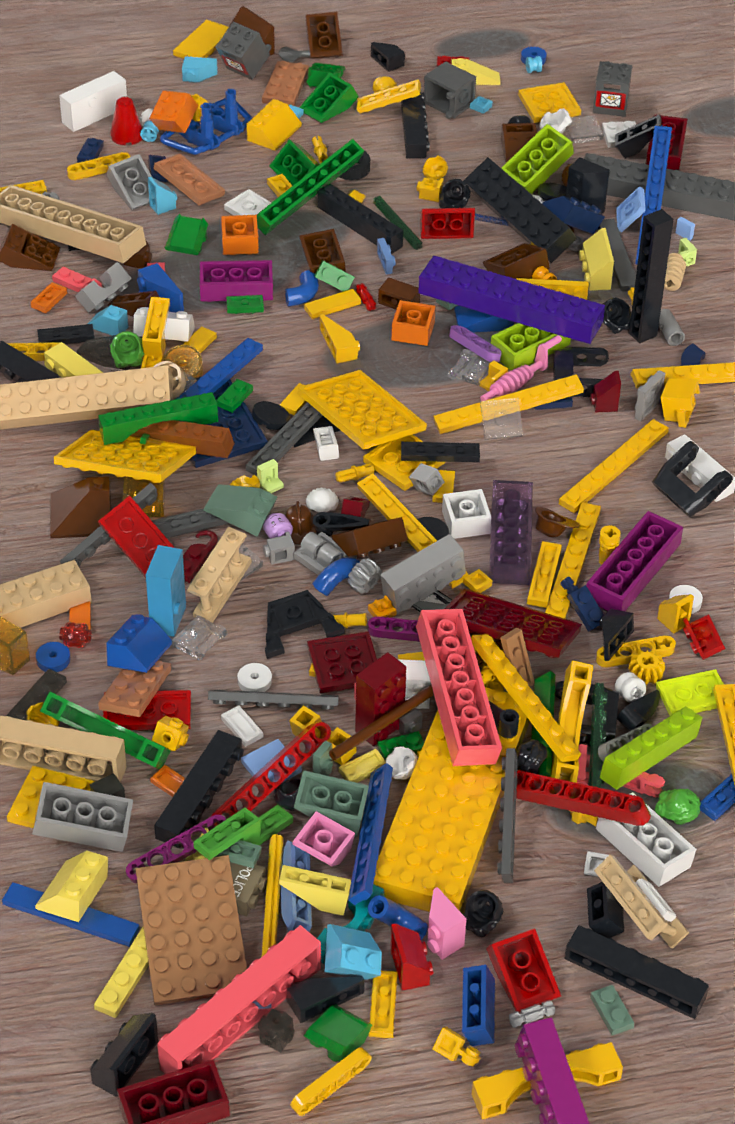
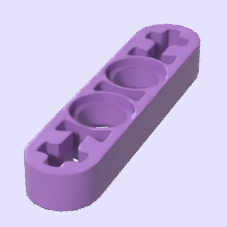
[449,325,502,362]

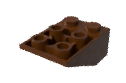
[501,123,537,164]
[0,224,60,271]

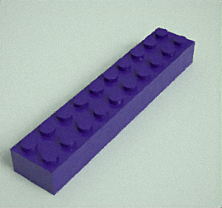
[418,255,605,344]

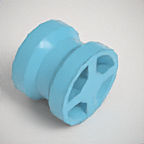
[526,56,542,73]
[140,120,159,142]

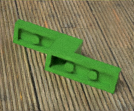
[194,805,293,860]

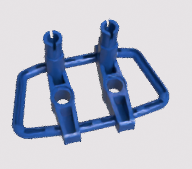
[160,89,252,155]

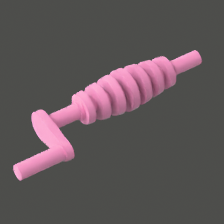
[480,335,562,401]

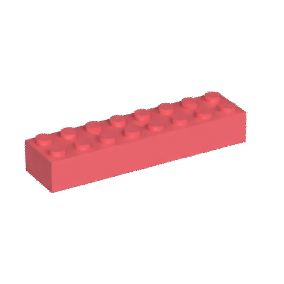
[416,609,502,766]
[157,925,321,1074]

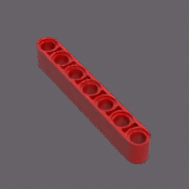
[211,722,331,827]
[516,770,651,826]

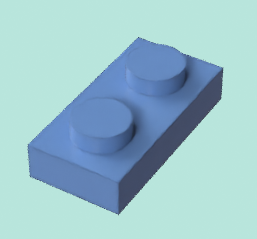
[377,238,396,275]

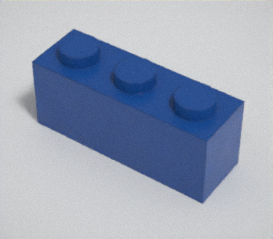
[462,965,495,1046]

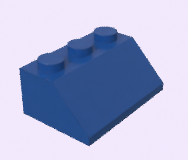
[106,614,172,673]

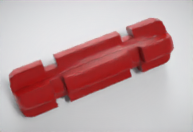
[356,283,376,311]

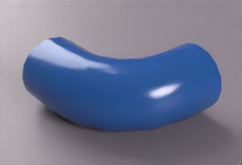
[285,270,319,307]
[312,558,360,596]
[368,895,428,940]

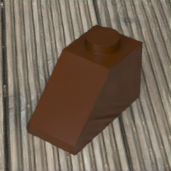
[124,239,152,269]

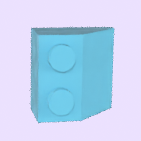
[325,924,382,980]

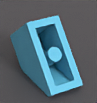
[182,56,218,82]
[148,177,177,215]
[88,305,128,336]

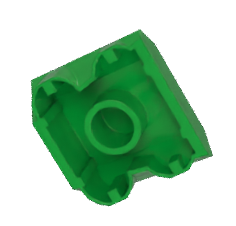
[306,62,345,88]
[165,214,208,255]
[304,1005,372,1062]

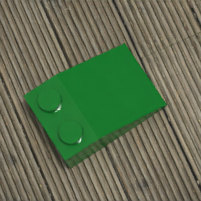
[299,73,359,123]

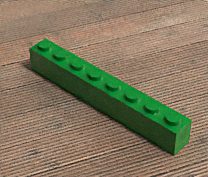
[257,139,364,236]

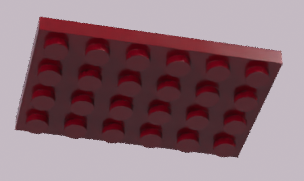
[444,588,582,658]

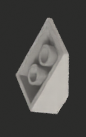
[107,154,152,210]

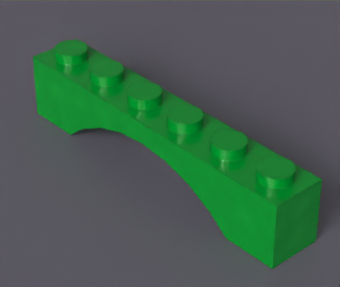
[98,392,218,445]
[40,692,171,769]

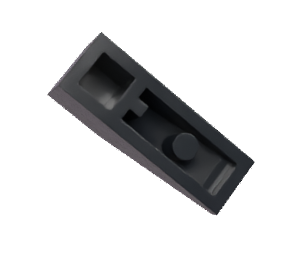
[615,114,661,159]
[600,608,634,661]
[287,976,364,1023]

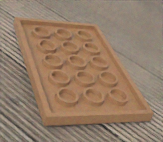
[136,855,247,1006]

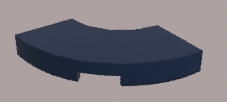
[681,343,706,366]

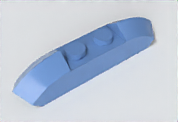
[281,840,312,932]

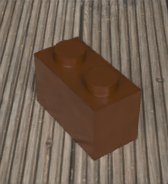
[378,277,420,310]

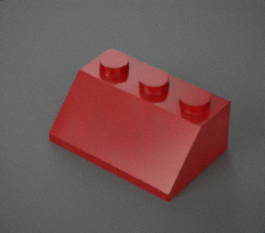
[420,208,475,239]

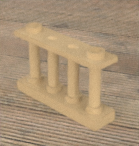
[187,527,252,625]
[594,854,689,949]

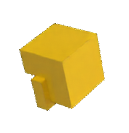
[661,378,700,428]

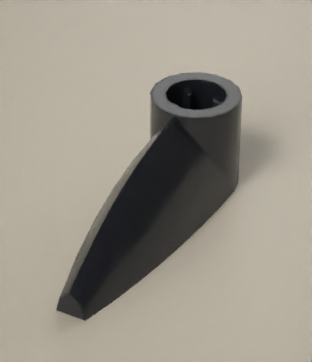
[313,512,369,536]
[617,689,660,731]
[489,701,519,739]

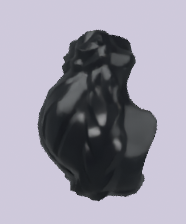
[439,178,471,208]
[603,297,631,334]
[516,739,547,774]
[274,778,301,811]
[461,890,504,938]

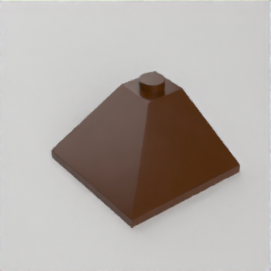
[50,476,111,539]

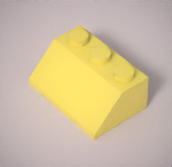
[579,228,614,291]
[36,851,108,922]

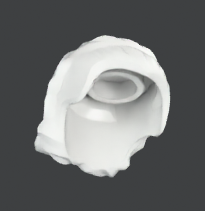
[539,108,572,134]

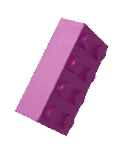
[200,260,273,302]

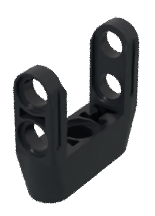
[553,347,609,397]
[652,441,733,517]
[555,681,619,747]

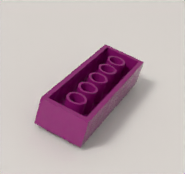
[586,511,683,611]
[515,1017,590,1124]

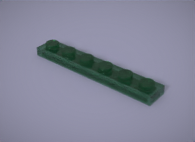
[589,683,608,788]

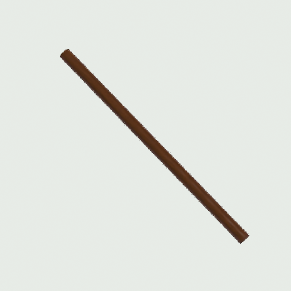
[329,640,503,760]

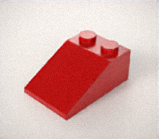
[486,928,561,1012]

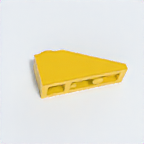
[320,314,360,364]

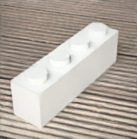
[665,434,735,502]

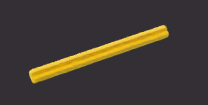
[262,834,283,956]

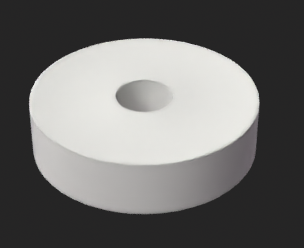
[669,585,703,614]
[237,663,272,692]

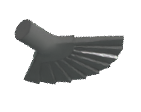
[279,46,310,63]

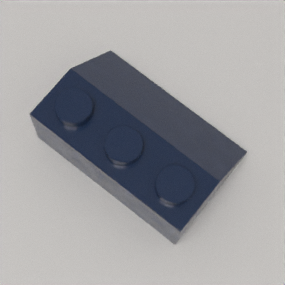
[542,196,605,234]

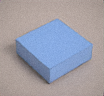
[676,217,695,241]

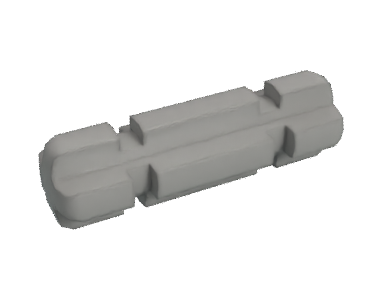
[509,1000,555,1027]

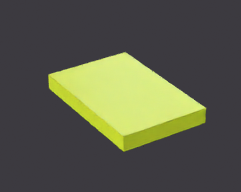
[656,669,723,716]

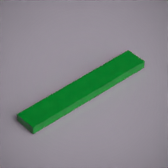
[531,671,556,777]

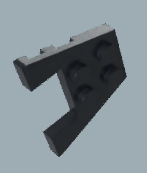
[265,590,345,659]

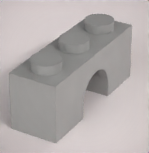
[75,262,132,313]

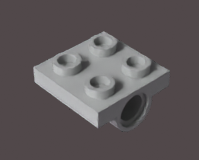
[294,532,351,575]

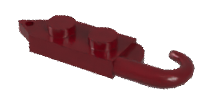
[183,530,218,583]

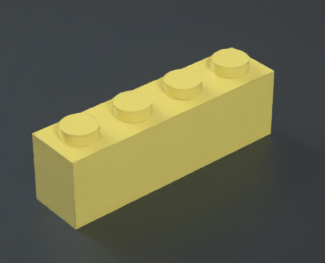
[44,342,103,378]

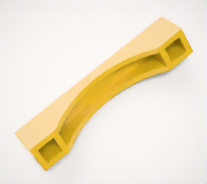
[550,660,593,783]
[471,1042,623,1120]

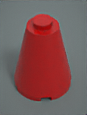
[110,96,142,145]

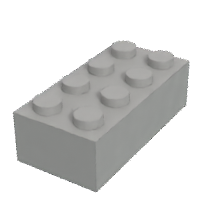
[381,534,466,614]
[32,782,133,852]

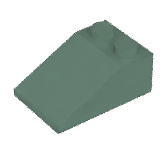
[203,484,278,537]
[294,770,369,837]

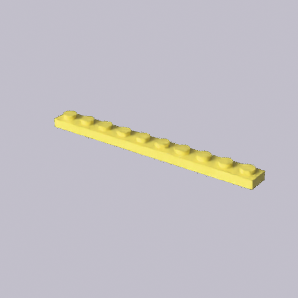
[94,828,209,1018]

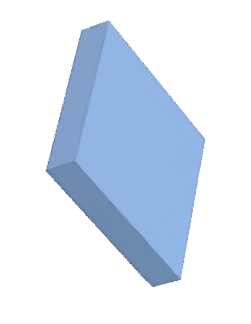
[616,187,646,232]
[241,739,302,782]

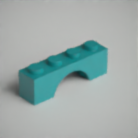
[317,884,384,965]

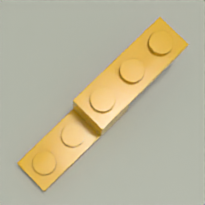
[141,297,170,368]

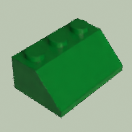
[269,139,320,186]

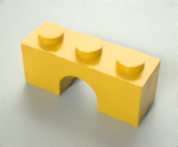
[289,705,357,765]

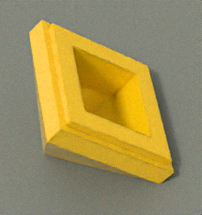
[347,190,366,203]

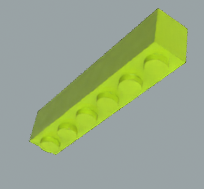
[599,706,703,790]

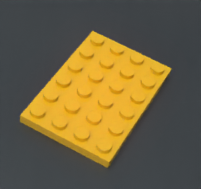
[298,370,427,450]
[54,429,196,483]

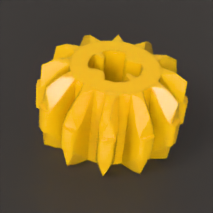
[628,650,665,686]

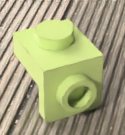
[678,238,697,266]
[257,459,284,493]

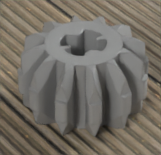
[347,558,382,594]

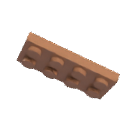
[262,61,309,106]
[154,154,225,205]
[99,660,171,717]

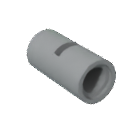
[659,309,685,346]

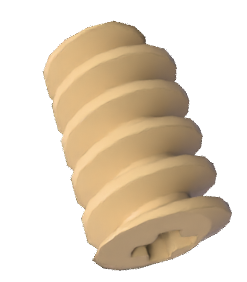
[664,253,686,291]

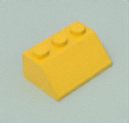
[247,99,302,151]

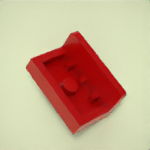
[683,614,726,660]

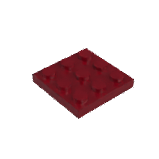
[307,631,377,694]

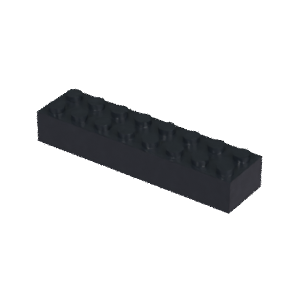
[463,157,577,263]

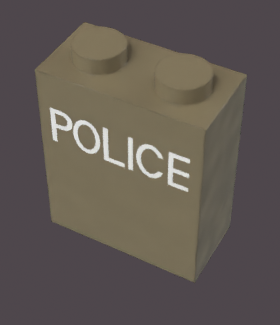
[230,862,267,916]

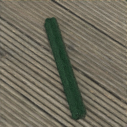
[373,196,422,250]

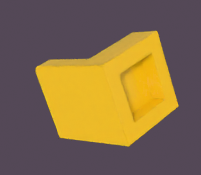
[479,360,508,391]

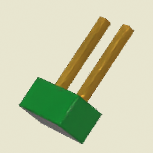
[140,433,163,445]

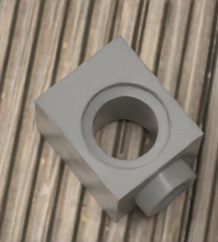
[409,463,445,496]

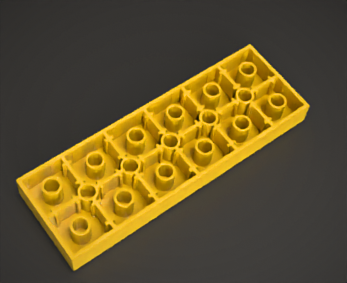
[373,687,530,912]

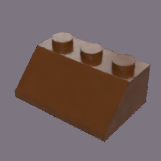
[229,6,275,56]
[299,229,346,274]
[483,243,550,279]
[331,517,408,559]

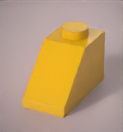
[657,594,694,634]

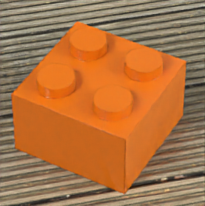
[149,90,199,133]
[221,215,259,255]
[391,300,436,346]

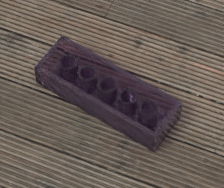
[489,480,533,585]

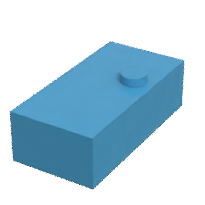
[146,545,186,637]

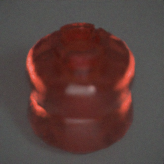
[59,622,92,649]

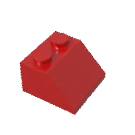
[390,924,433,991]

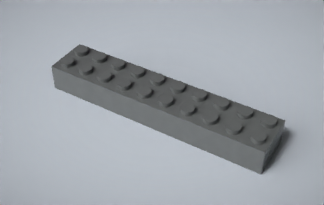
[584,153,735,221]

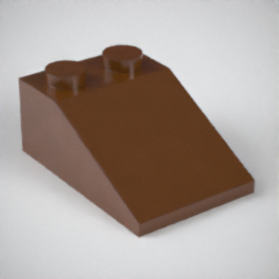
[306,12,343,59]

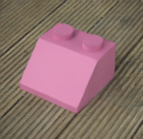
[292,811,355,866]
[427,887,466,960]

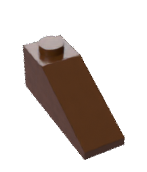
[108,291,160,317]

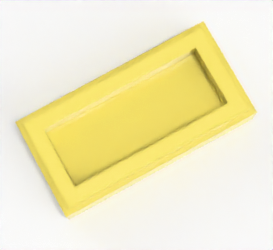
[339,749,386,783]

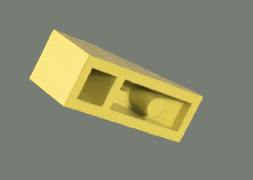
[451,58,500,85]
[279,865,351,916]

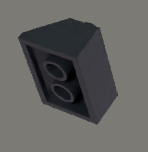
[566,157,610,214]
[90,1013,159,1097]

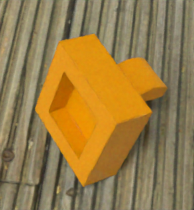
[368,595,397,618]

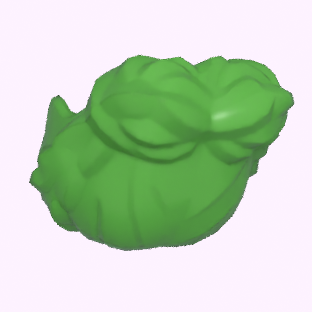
[110,331,144,368]
[654,789,701,825]

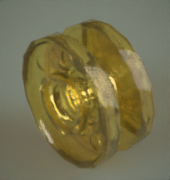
[163,345,203,381]

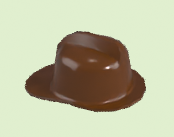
[285,501,316,545]
[535,507,580,537]

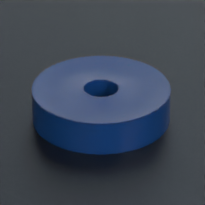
[521,47,547,65]
[36,642,70,673]

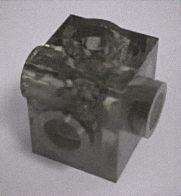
[258,1008,295,1053]

